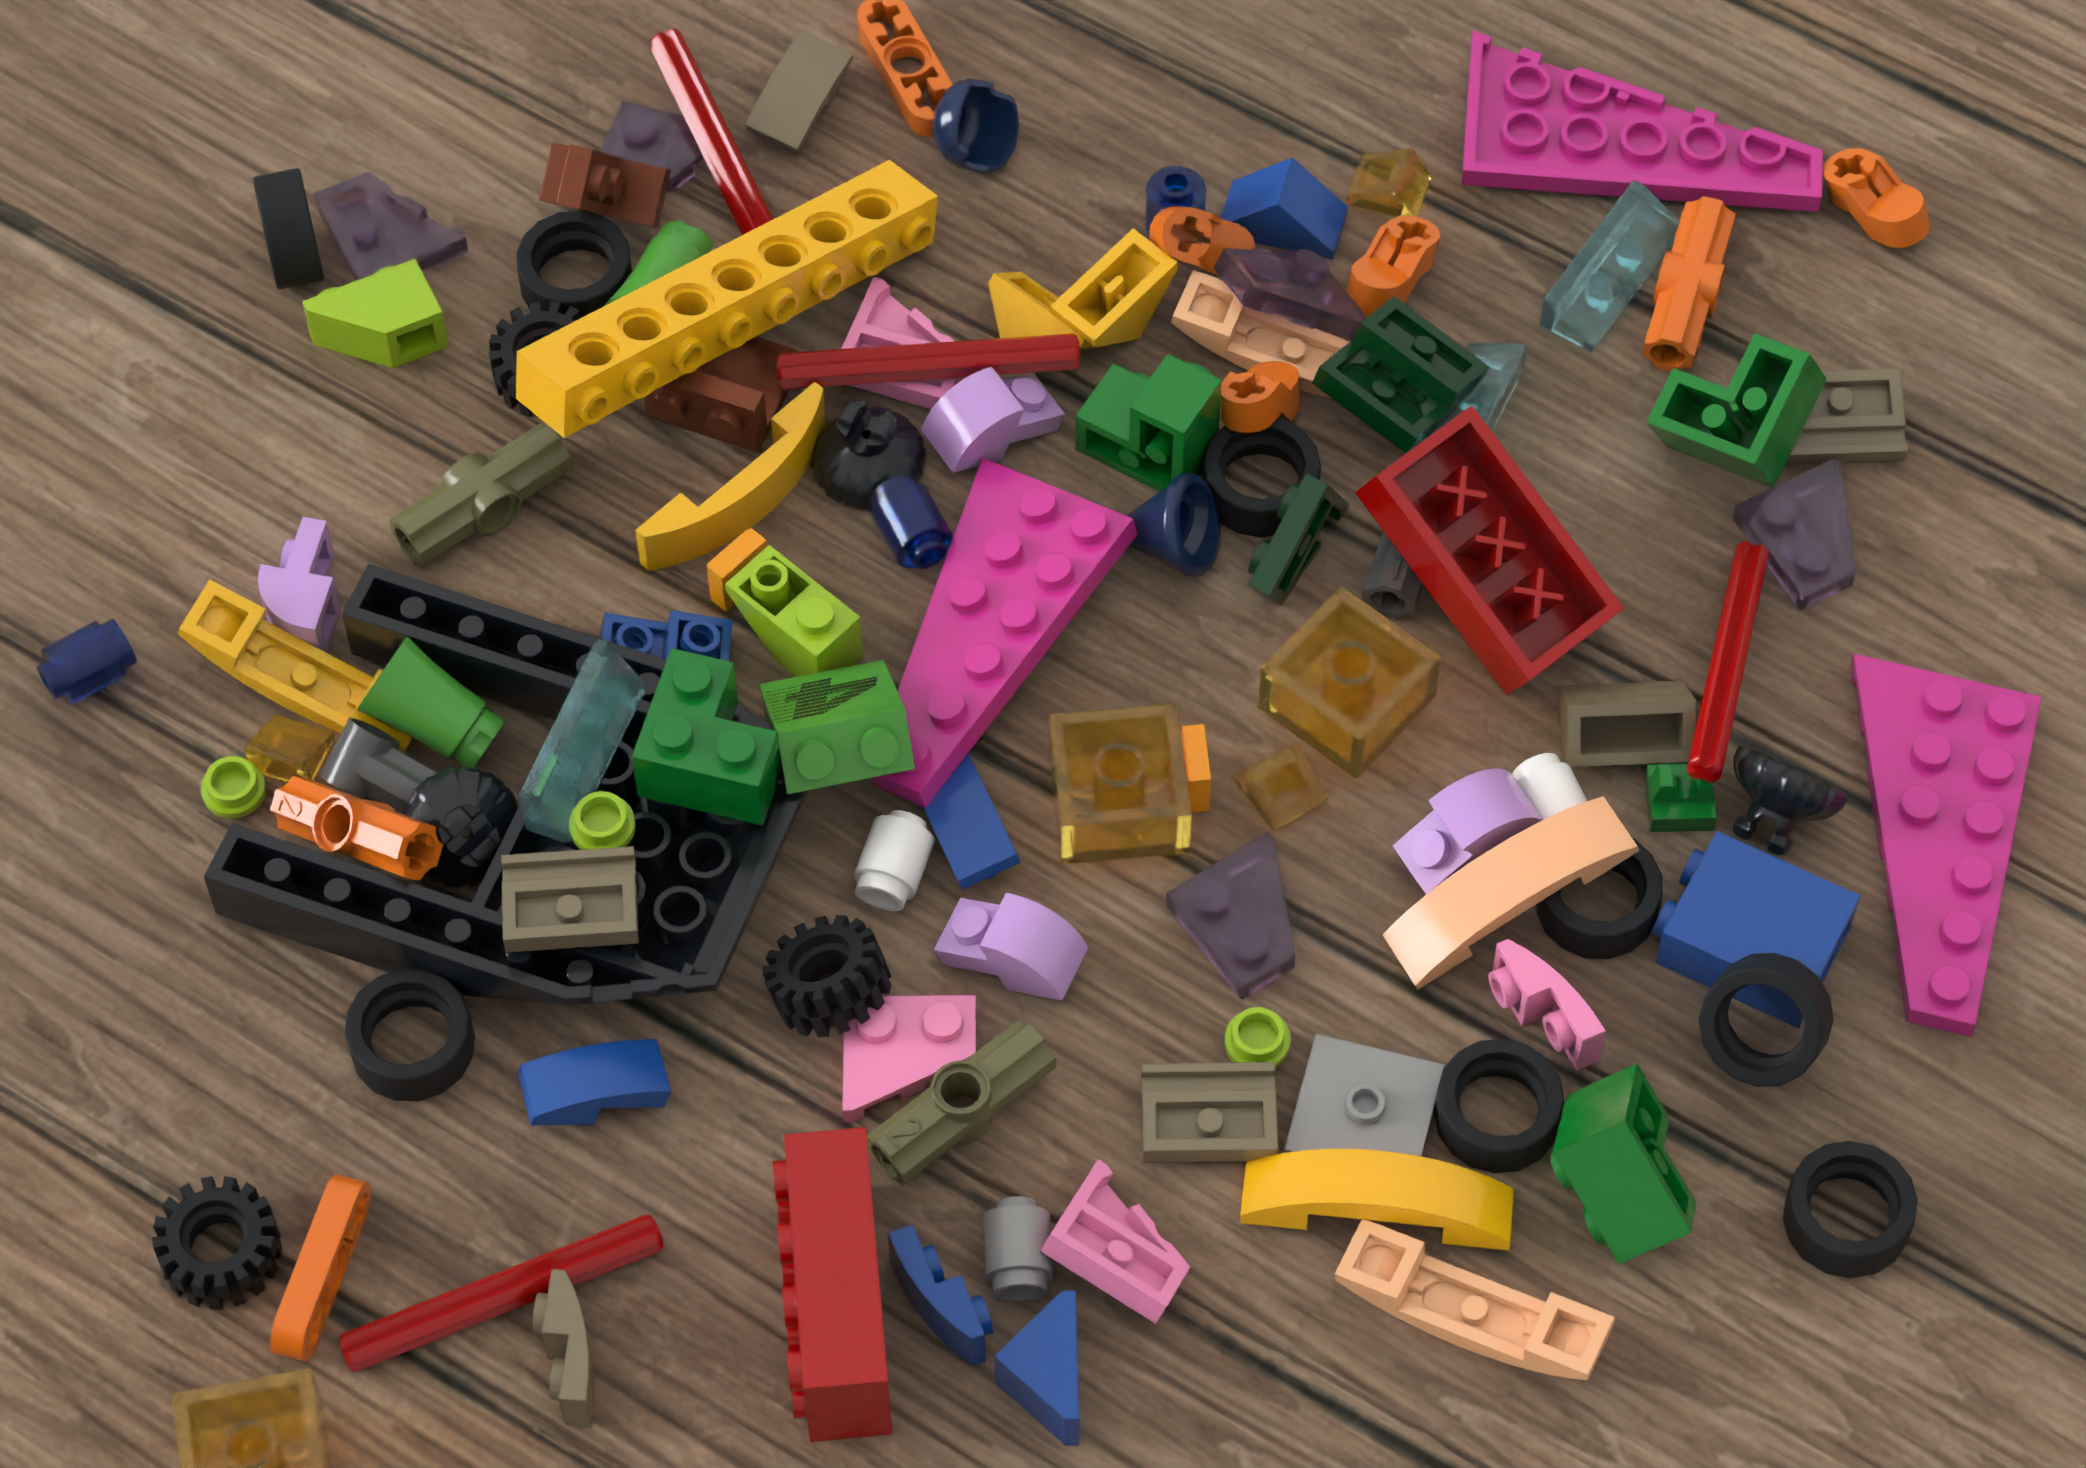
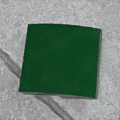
[1312,296,1490,453]

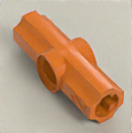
[1642,196,1736,372]
[270,776,443,880]

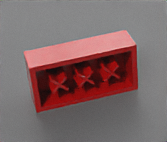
[1355,405,1624,695]
[773,1127,892,1442]

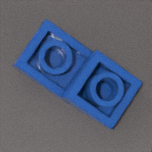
[599,610,733,661]
[923,754,1021,890]
[518,1039,671,1126]
[888,1225,993,1366]

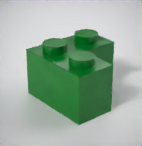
[1646,333,1827,488]
[1076,354,1222,492]
[632,648,782,826]
[1551,1063,1697,1264]

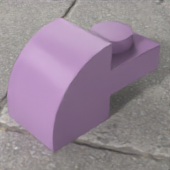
[921,367,1065,473]
[258,517,341,653]
[1392,768,1543,894]
[933,893,1089,1001]

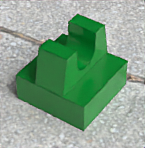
[1644,763,1717,832]

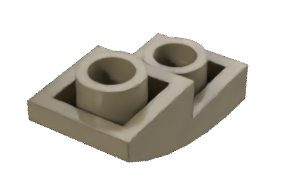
[745,30,854,155]
[533,1269,594,1428]

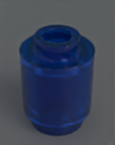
[1145,166,1206,235]
[870,475,953,569]
[36,619,137,705]

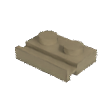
[1786,368,1908,464]
[501,846,639,952]
[1141,1062,1278,1163]

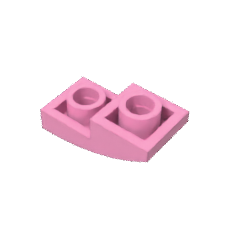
[1488,939,1606,1070]

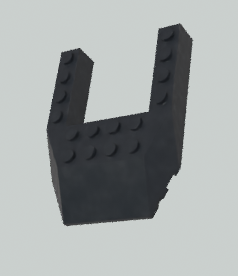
[204,564,808,1005]

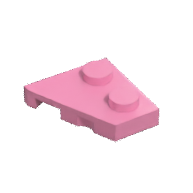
[841,277,964,409]
[843,995,976,1122]
[1040,1159,1190,1324]

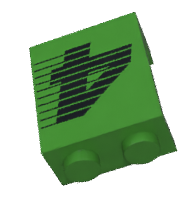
[759,660,915,794]

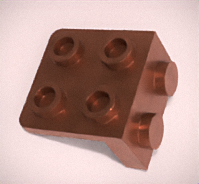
[643,336,799,453]

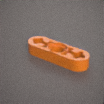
[857,0,953,138]
[270,1174,371,1362]

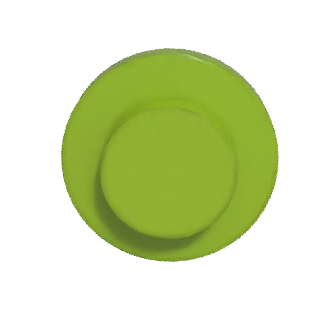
[201,756,266,819]
[569,791,635,850]
[1224,1007,1291,1068]

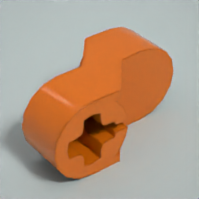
[1822,148,1931,248]
[1149,206,1256,277]
[1344,215,1440,316]
[1220,361,1301,433]

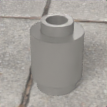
[983,1196,1053,1302]

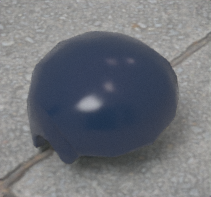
[933,78,1019,173]

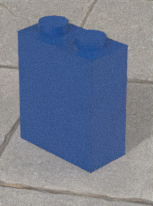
[1652,831,1861,1028]

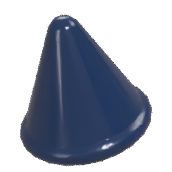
[1126,472,1221,577]

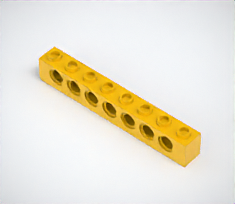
[516,160,938,438]

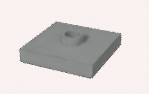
[1284,1034,1445,1157]

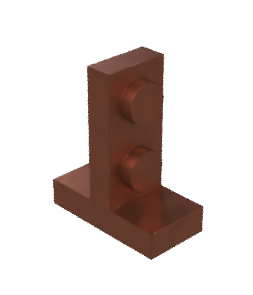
[539,142,671,228]

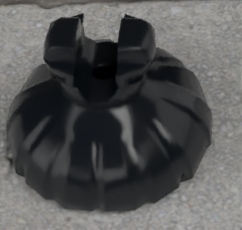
[811,401,927,510]
[1733,745,1848,856]
[402,766,519,888]

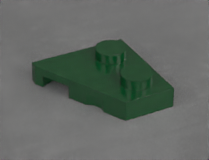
[1248,473,1349,605]

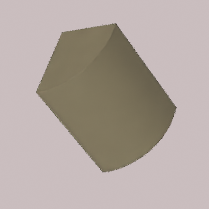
[1558,681,1696,767]

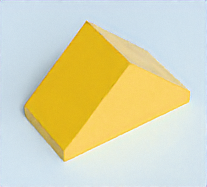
[1050,229,1178,347]

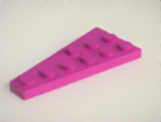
[1461,30,1823,212]
[872,457,1138,808]
[1850,654,2042,1037]

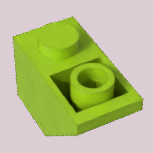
[302,258,449,368]
[725,545,863,677]

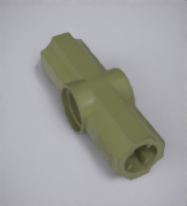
[389,423,573,566]
[867,1019,1057,1186]

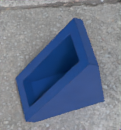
[1221,157,1348,260]
[994,1290,1079,1446]

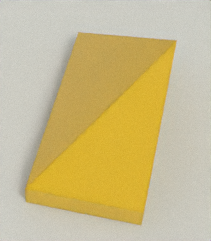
[988,272,1108,351]

